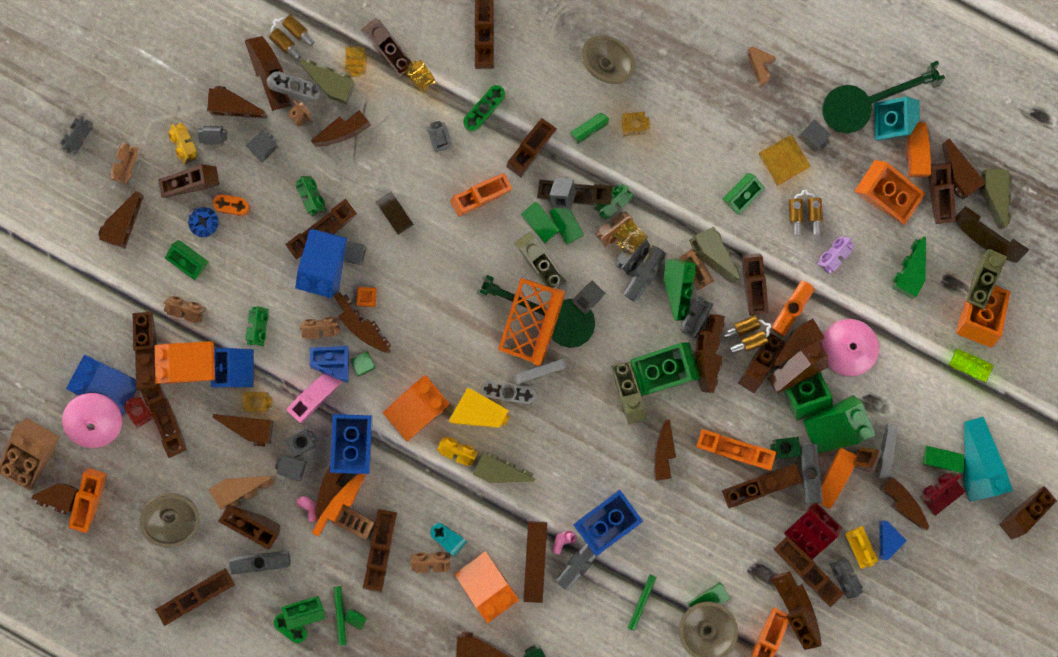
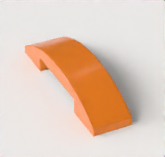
[696,429,776,471]

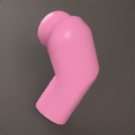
[296,496,318,522]
[551,531,577,555]

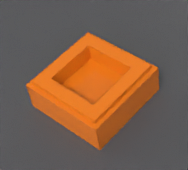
[356,287,377,307]

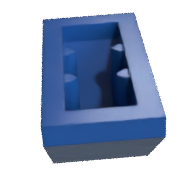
[879,520,907,560]

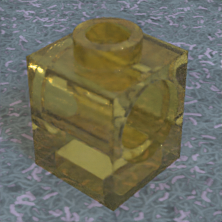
[345,47,367,77]
[406,60,436,93]
[621,111,650,137]
[613,219,648,253]
[243,392,272,412]

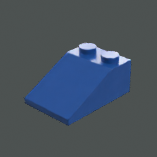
[295,229,347,298]
[66,355,137,416]
[330,414,373,474]
[573,490,644,556]

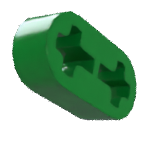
[274,613,308,643]

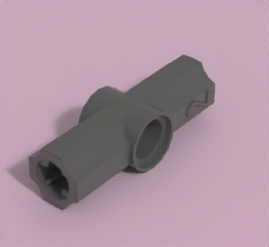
[623,245,667,303]
[800,444,823,504]
[555,543,597,591]
[229,550,291,575]

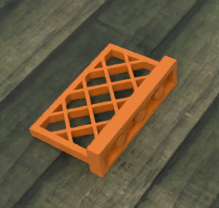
[498,277,566,366]

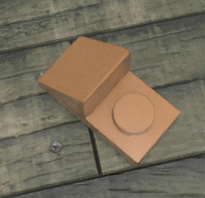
[746,46,776,87]

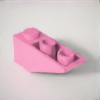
[286,374,343,424]

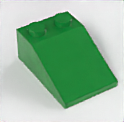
[630,342,700,396]
[775,358,833,421]
[802,395,875,454]

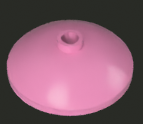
[821,319,879,376]
[62,393,122,448]

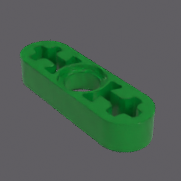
[463,85,505,132]

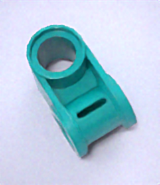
[430,523,467,557]

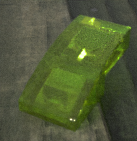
[949,348,994,383]

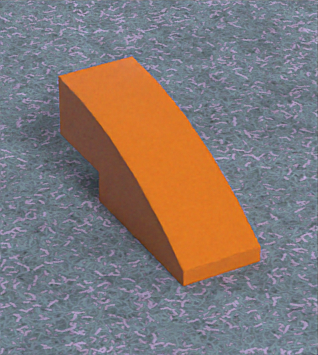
[906,122,931,177]
[450,173,513,217]
[819,448,856,509]
[68,468,107,533]
[750,607,789,657]

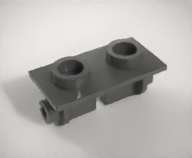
[60,117,93,156]
[615,235,650,275]
[681,296,713,338]
[829,557,863,599]

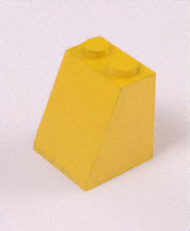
[449,387,510,428]

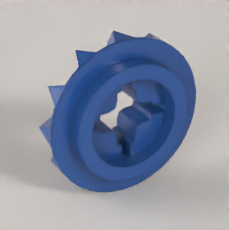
[188,207,219,237]

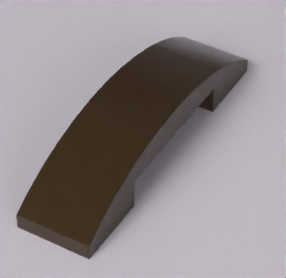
[537,180,613,205]
[955,206,1029,263]

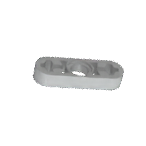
[267,72,321,102]
[513,358,568,385]
[481,381,536,405]
[877,423,898,480]

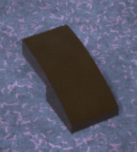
[376,191,414,235]

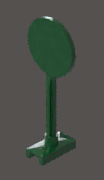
[822,61,945,134]
[476,275,596,348]

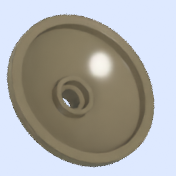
[581,35,635,84]
[140,493,200,548]
[679,602,738,657]

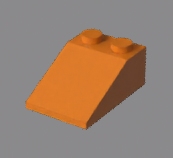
[854,160,925,225]
[956,286,1010,348]
[155,341,215,384]
[382,375,451,442]
[454,551,520,624]

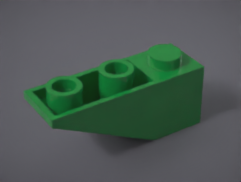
[892,236,926,299]
[664,259,696,321]

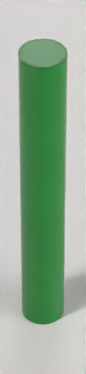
[628,574,657,631]
[334,586,347,646]

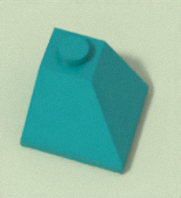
[874,97,920,141]

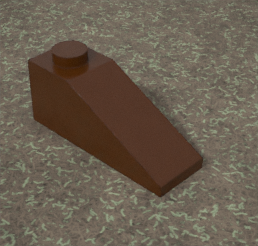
[207,86,267,119]
[942,138,986,200]
[158,164,220,198]
[98,191,144,249]
[767,342,828,394]
[212,414,274,447]
[218,505,280,550]
[456,632,514,657]

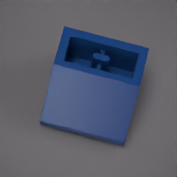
[211,348,254,388]

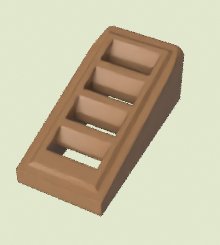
[333,506,375,540]

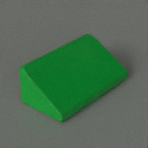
[570,113,609,144]
[723,173,765,215]
[521,201,560,243]
[549,208,584,245]
[165,240,208,280]
[922,446,964,473]
[687,582,730,607]
[281,596,325,630]

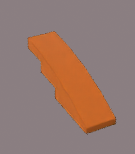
[312,474,367,538]

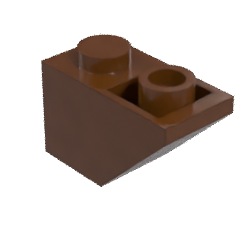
[31,483,79,514]

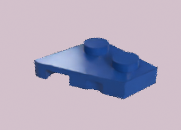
[309,346,349,383]

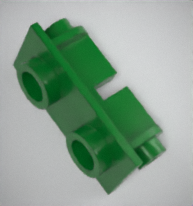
[296,176,326,216]
[594,184,633,220]
[245,306,269,347]

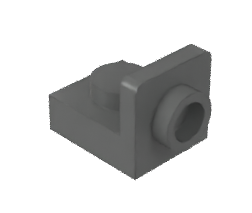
[427,121,453,153]

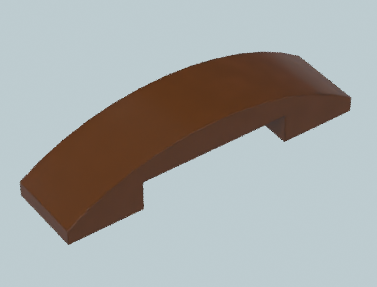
[285,198,357,260]
[140,384,187,458]

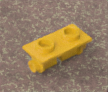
[168,123,198,164]
[437,436,478,467]
[845,526,879,569]

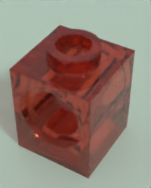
[123,397,154,429]

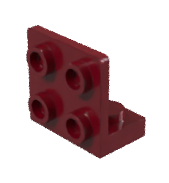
[919,473,966,516]
[784,504,843,559]

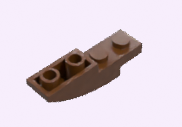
[245,36,291,111]
[334,292,391,354]
[132,311,157,391]
[695,314,725,393]
[722,463,803,509]
[771,571,822,650]

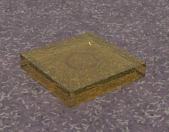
[758,134,811,186]

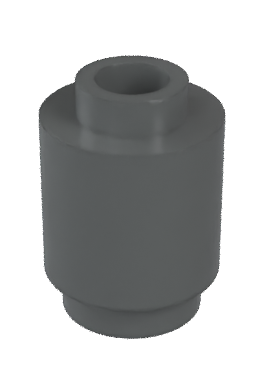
[198,126,227,145]

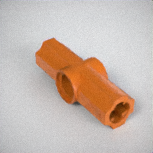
[770,280,815,337]

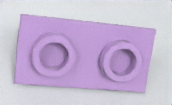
[817,236,855,274]

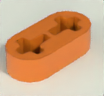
[213,194,250,216]

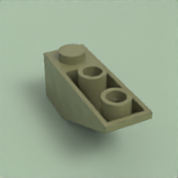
[299,59,355,105]
[980,168,1012,229]
[689,227,740,283]
[514,232,566,289]
[966,249,1007,309]
[611,361,647,425]
[473,452,535,483]

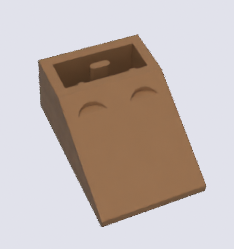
[0,418,60,491]
[208,476,277,510]

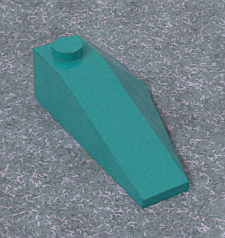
[963,416,1013,501]

